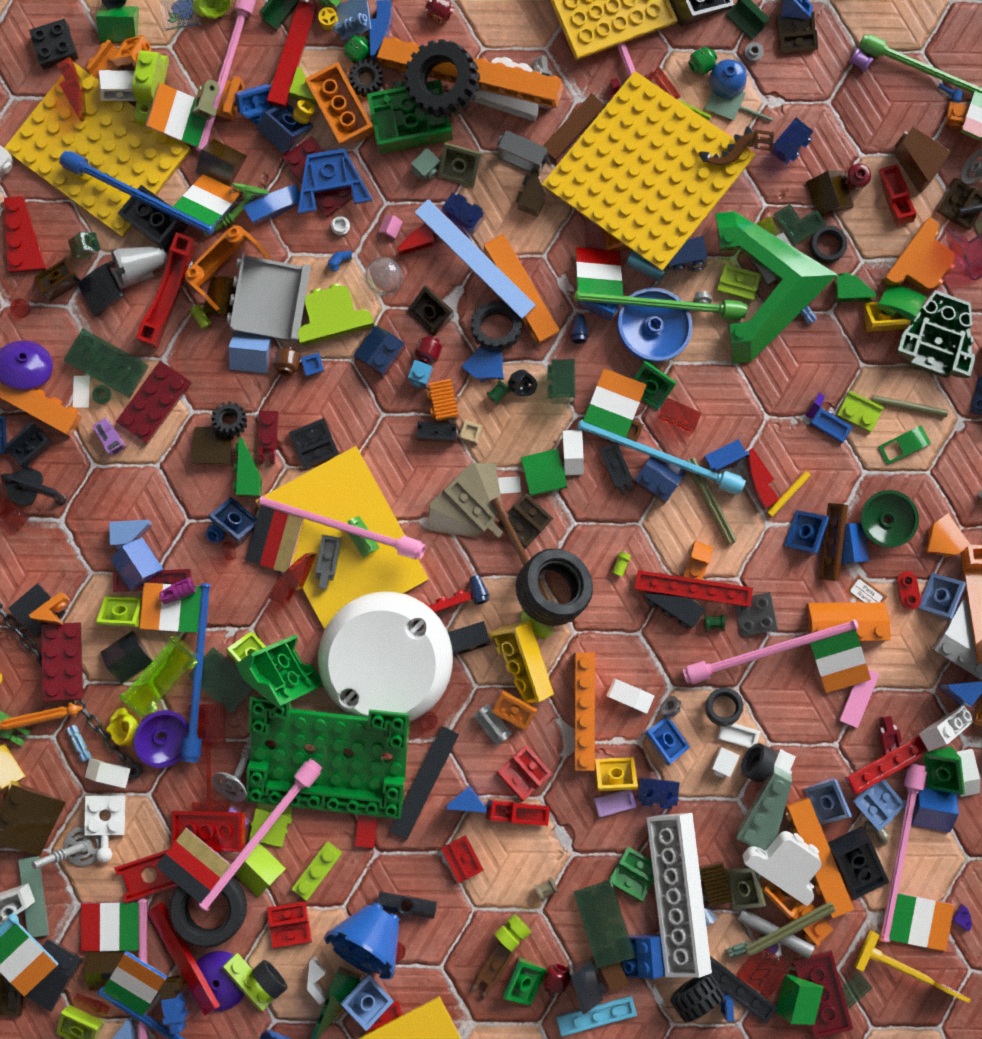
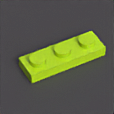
[292,841,343,901]
[221,953,274,1012]

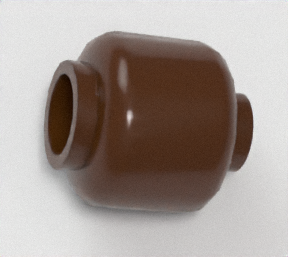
[274,346,300,376]

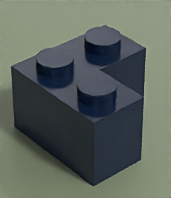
[668,236,707,272]

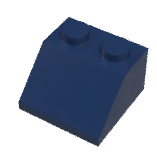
[256,103,313,153]
[353,325,406,378]
[634,457,686,504]

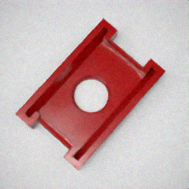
[114,849,178,903]

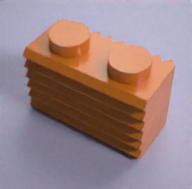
[426,379,459,423]

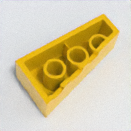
[488,621,554,704]

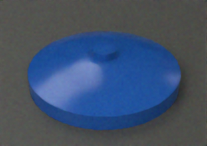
[616,288,693,363]

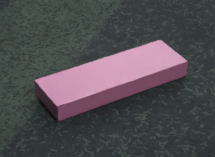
[839,670,879,728]

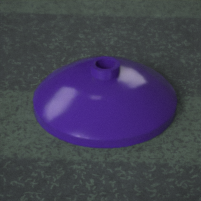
[0,340,53,391]
[133,710,189,768]
[190,951,245,1011]

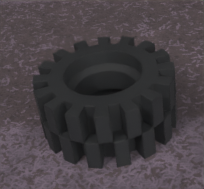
[349,59,383,97]
[211,401,247,439]

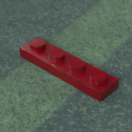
[113,569,191,592]

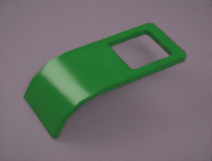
[878,425,931,464]

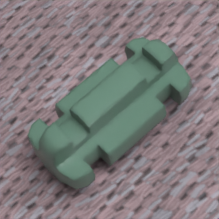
[727,941,750,959]

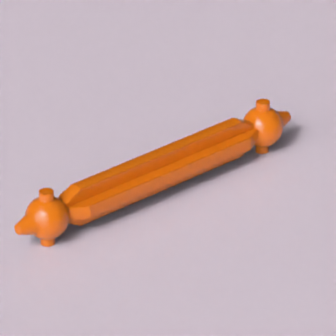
[0,702,83,731]

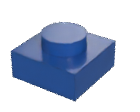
[301,352,325,377]

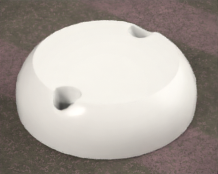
[318,591,453,722]

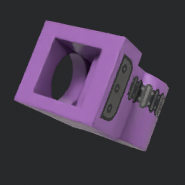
[93,417,126,456]

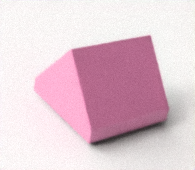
[378,214,403,239]

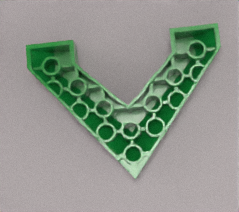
[715,211,838,364]

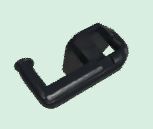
[0,467,67,506]

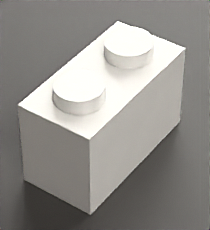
[98,70,136,101]

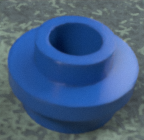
[206,524,225,543]

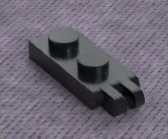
[599,443,634,495]

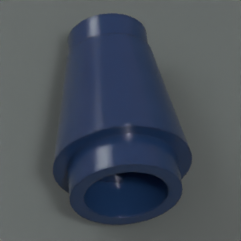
[570,314,589,344]
[469,575,490,605]

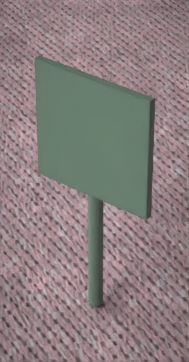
[704,90,773,122]

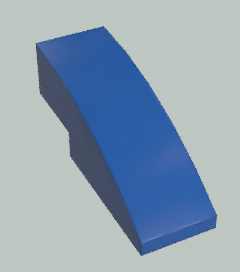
[370,0,392,62]
[243,184,301,227]

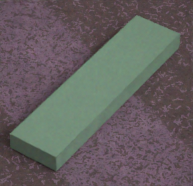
[18,856,49,937]

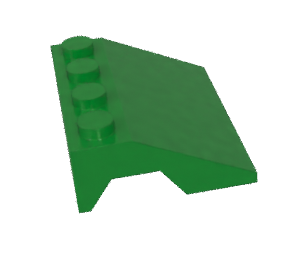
[367,79,453,155]
[235,635,323,707]

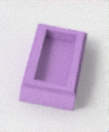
[593,789,636,818]

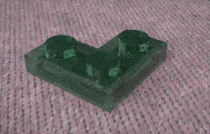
[773,204,827,246]

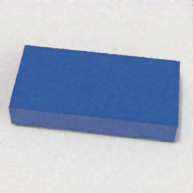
[809,407,852,444]
[721,994,734,1022]

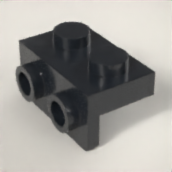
[4,422,52,469]

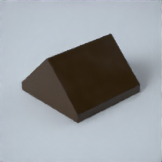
[196,139,247,187]
[806,170,854,218]
[35,257,81,302]
[203,276,236,319]
[407,285,454,336]
[84,951,128,991]

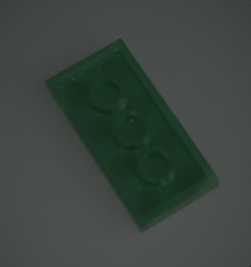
[63,328,149,398]
[573,880,636,969]

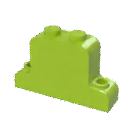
[132,50,169,125]
[298,284,375,346]

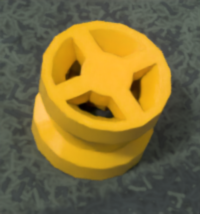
[318,7,338,31]
[292,100,315,124]

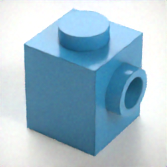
[408,360,433,388]

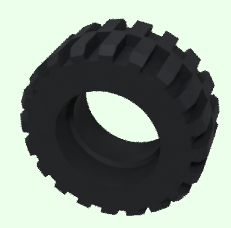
[404,39,480,118]

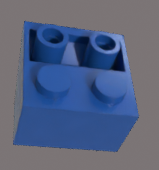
[620,934,665,979]

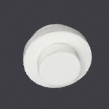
[331,216,350,235]

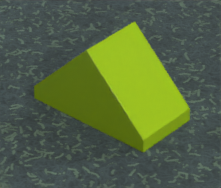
[289,66,318,106]

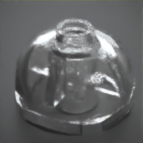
[365,257,403,296]

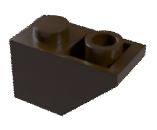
[516,170,546,217]

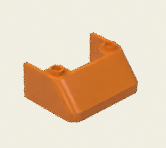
[185,225,271,311]

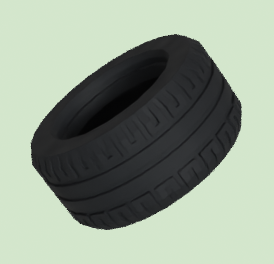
[515,548,593,626]
[169,877,247,948]

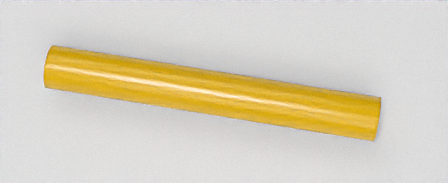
[767,471,811,517]

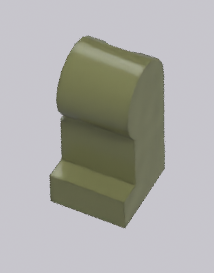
[192,80,220,120]

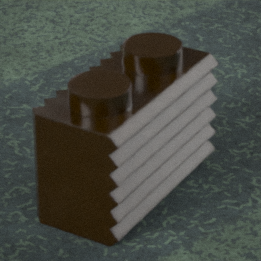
[699,861,732,907]

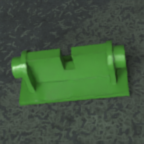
[347,516,380,558]

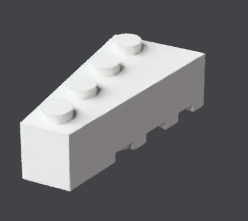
[0,883,35,925]

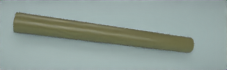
[871,395,948,417]

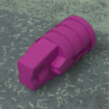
[159,577,196,605]

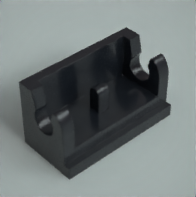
[417,421,457,443]
[448,621,491,656]

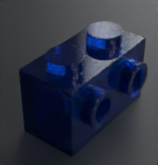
[770,117,814,165]
[442,193,484,234]
[637,777,680,809]

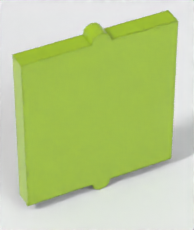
[249,808,290,847]

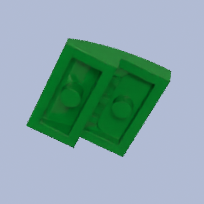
[876,285,926,322]
[521,448,568,497]
[607,847,654,902]

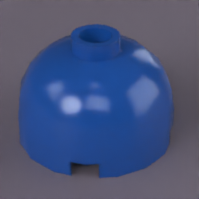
[709,59,747,99]

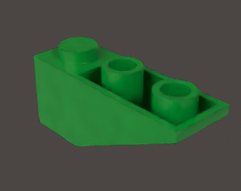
[233,437,263,497]

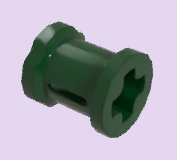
[486,380,511,405]
[704,614,725,632]

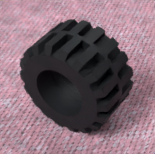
[670,974,725,1022]

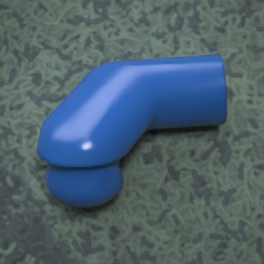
[327,250,352,272]

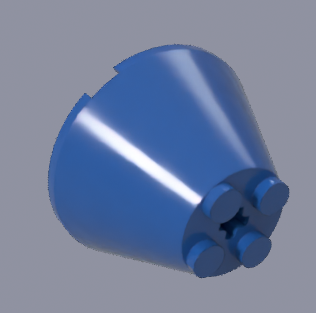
[324,902,400,980]

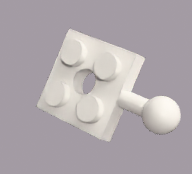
[84,795,126,863]

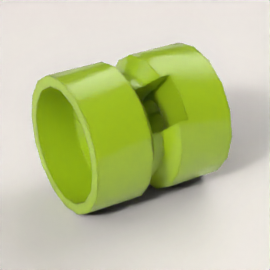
[494,914,532,952]

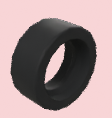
[809,225,848,264]
[705,687,744,727]
[741,743,776,783]
[252,960,288,999]

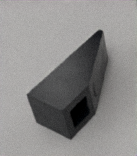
[643,594,706,629]

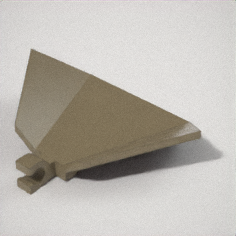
[428,463,504,538]

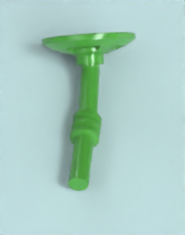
[203,183,269,237]

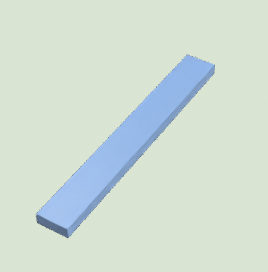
[415,199,536,319]

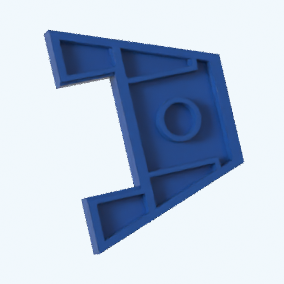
[298,148,373,215]

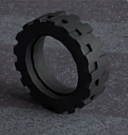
[471,300,522,352]

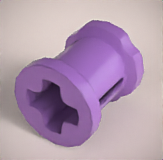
[848,48,874,73]

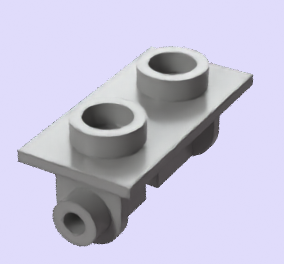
[473,704,512,746]

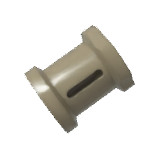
[534,877,559,901]

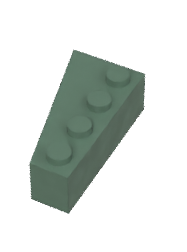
[736,766,792,850]

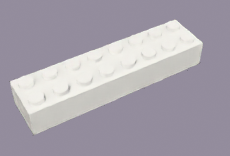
[647,813,712,978]

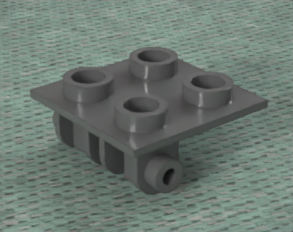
[735,592,778,637]

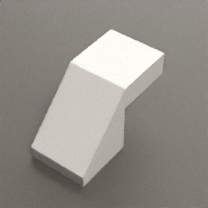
[563,430,584,475]
[607,678,654,714]
[957,749,980,797]
[85,758,130,788]
[307,956,327,1005]

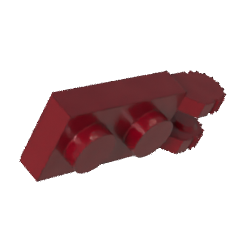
[258,410,279,464]

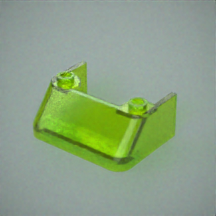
[118,635,199,717]

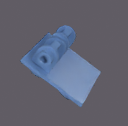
[333,0,372,41]

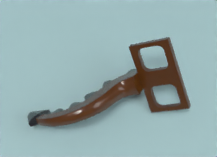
[699,126,774,166]

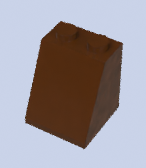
[894,127,951,193]

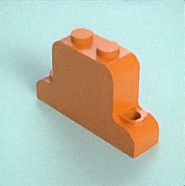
[882,217,955,293]

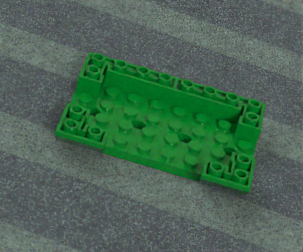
[246,696,410,819]

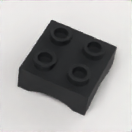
[29,19,79,70]

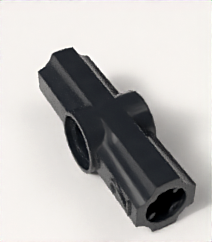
[377,891,437,919]

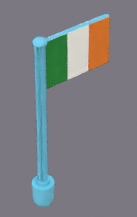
[577,368,746,495]
[0,914,58,997]

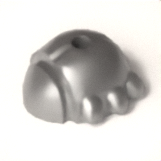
[660,696,681,717]

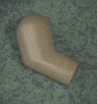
[864,821,890,845]

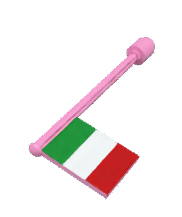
[81,898,149,1039]

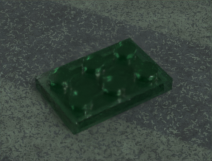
[188,647,254,714]

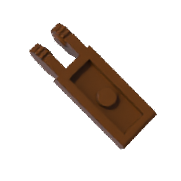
[470,942,515,999]

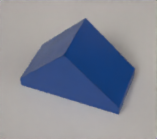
[781,0,813,19]

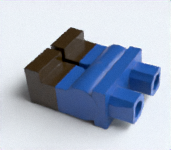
[160,975,189,1034]

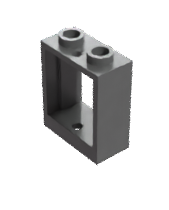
[497,130,548,177]

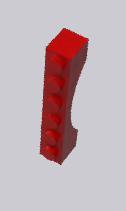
[135,232,198,349]

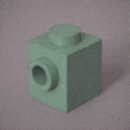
[411,148,441,182]

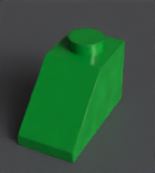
[833,273,876,303]

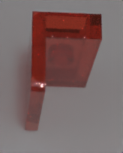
[658,398,701,434]

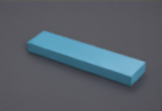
[556,995,637,1037]

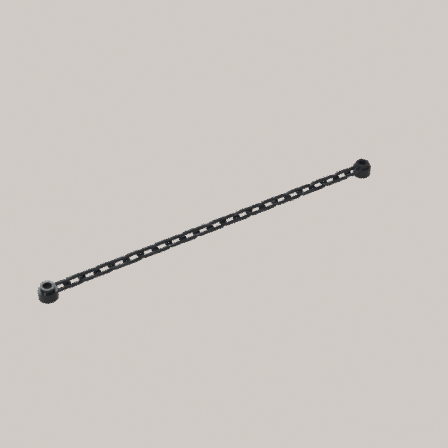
[0,601,143,779]

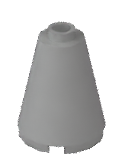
[111,246,167,286]

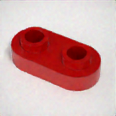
[896,571,921,610]

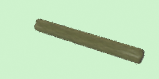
[687,458,737,545]
[745,902,835,956]

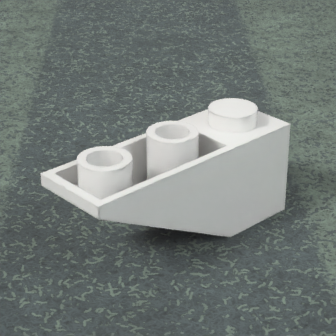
[919,706,974,751]

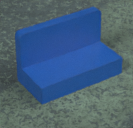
[704,439,749,472]

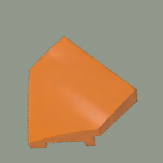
[926,514,970,558]

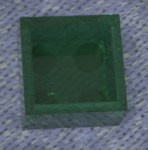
[547,359,575,404]

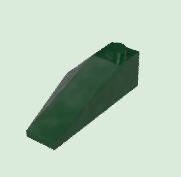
[311,966,361,1039]

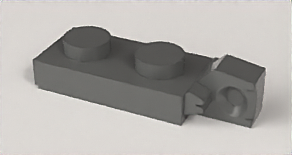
[315,535,342,590]

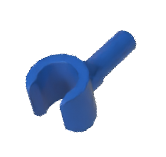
[938,83,963,103]

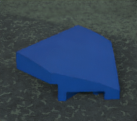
[235,84,274,126]
[461,345,504,383]

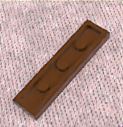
[543,93,605,161]
[819,503,848,582]

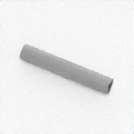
[737,909,815,959]

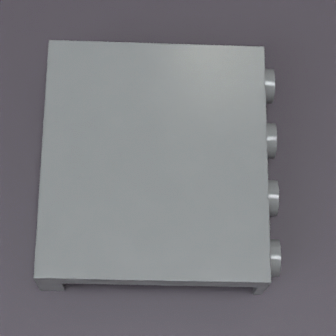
[226,252,311,342]

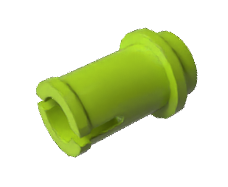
[190,304,212,330]
[612,551,631,577]

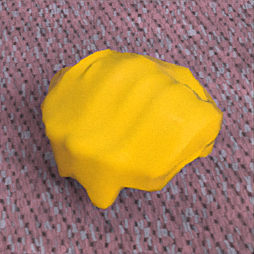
[106,708,138,747]

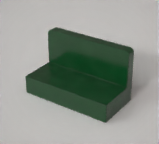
[259,0,299,31]
[726,0,770,40]

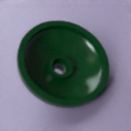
[860,490,919,548]

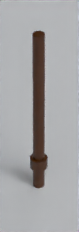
[491,497,549,600]

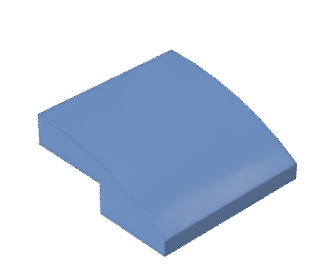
[853,779,906,832]

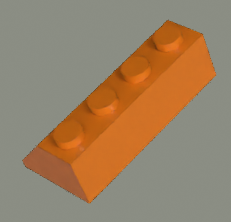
[305,62,375,145]
[808,602,891,641]

